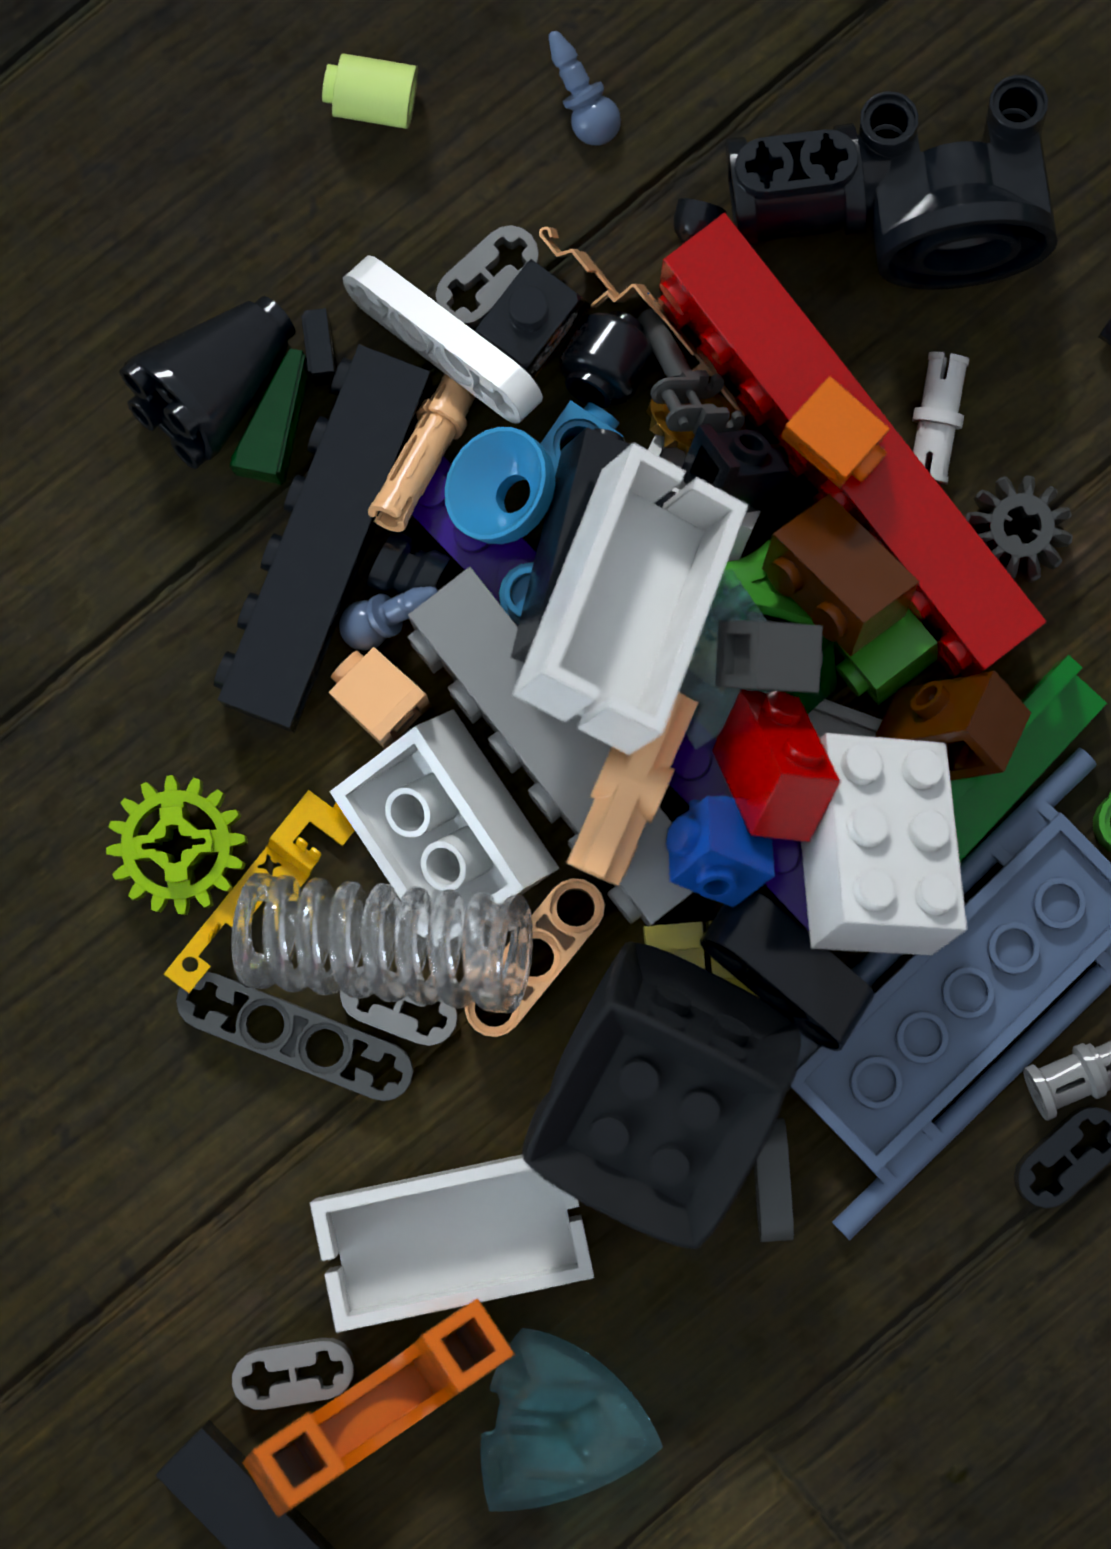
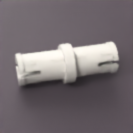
[912,352,969,485]

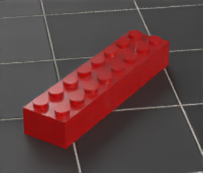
[658,213,1047,677]

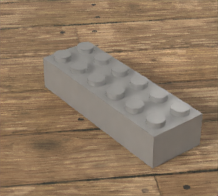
[407,567,693,926]

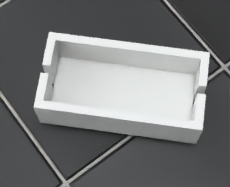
[512,443,748,755]
[310,1155,594,1333]

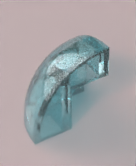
[481,1328,663,1511]

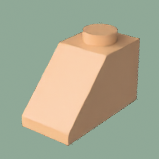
[328,647,431,749]

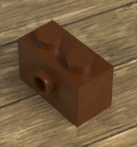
[762,494,920,657]
[875,671,1031,781]

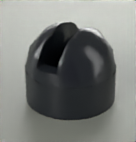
[673,198,727,244]

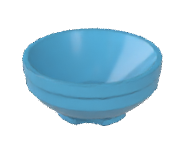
[444,427,555,544]

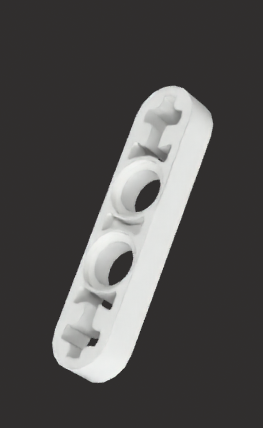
[343,255,543,424]

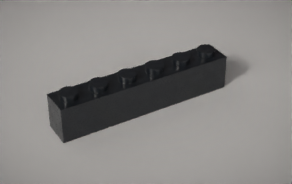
[213,344,433,733]

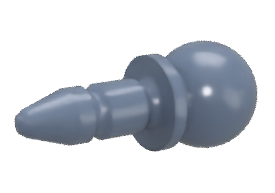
[548,31,621,146]
[339,586,438,651]

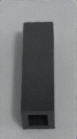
[511,427,631,663]
[156,1420,335,1549]

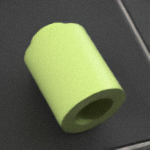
[322,53,418,129]

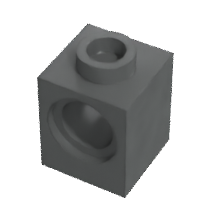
[715,621,823,692]

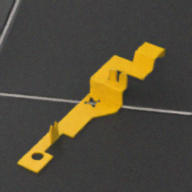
[163,790,355,993]

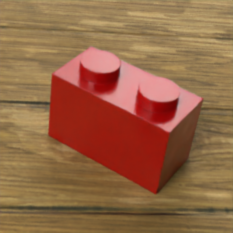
[712,689,841,842]

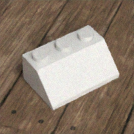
[330,709,559,951]

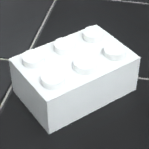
[801,733,967,955]

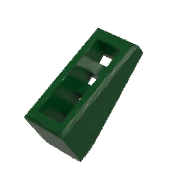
[229,348,309,485]

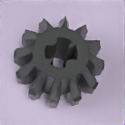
[965,475,1073,583]

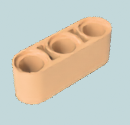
[465,878,605,1037]

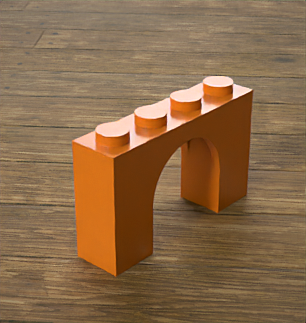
[242,1298,514,1518]

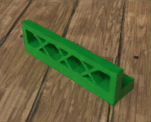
[950,655,1107,863]

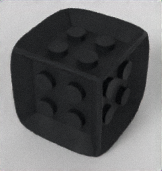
[522,942,801,1249]

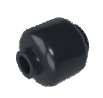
[560,311,653,408]

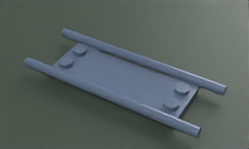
[790,747,1111,1241]

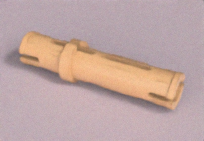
[368,373,475,532]

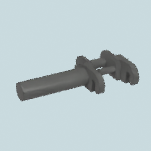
[637,309,745,435]

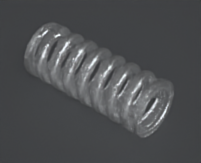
[232,873,533,1013]

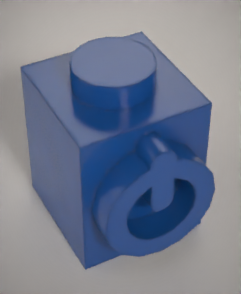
[666,795,774,908]

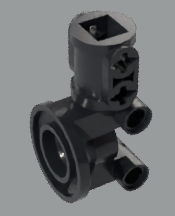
[725,75,1058,290]

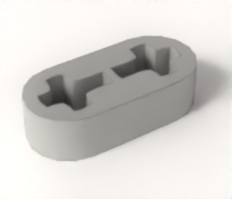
[435,225,539,329]
[340,965,458,1046]
[232,1338,355,1410]

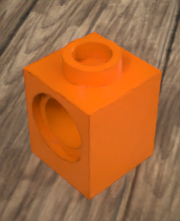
[781,376,890,488]

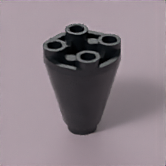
[119,296,296,469]

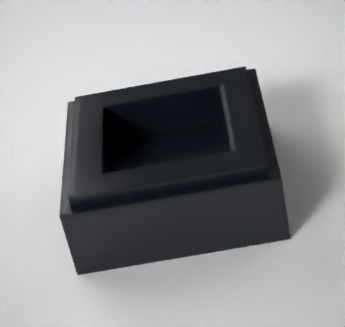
[301,308,337,386]

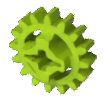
[106,775,248,915]

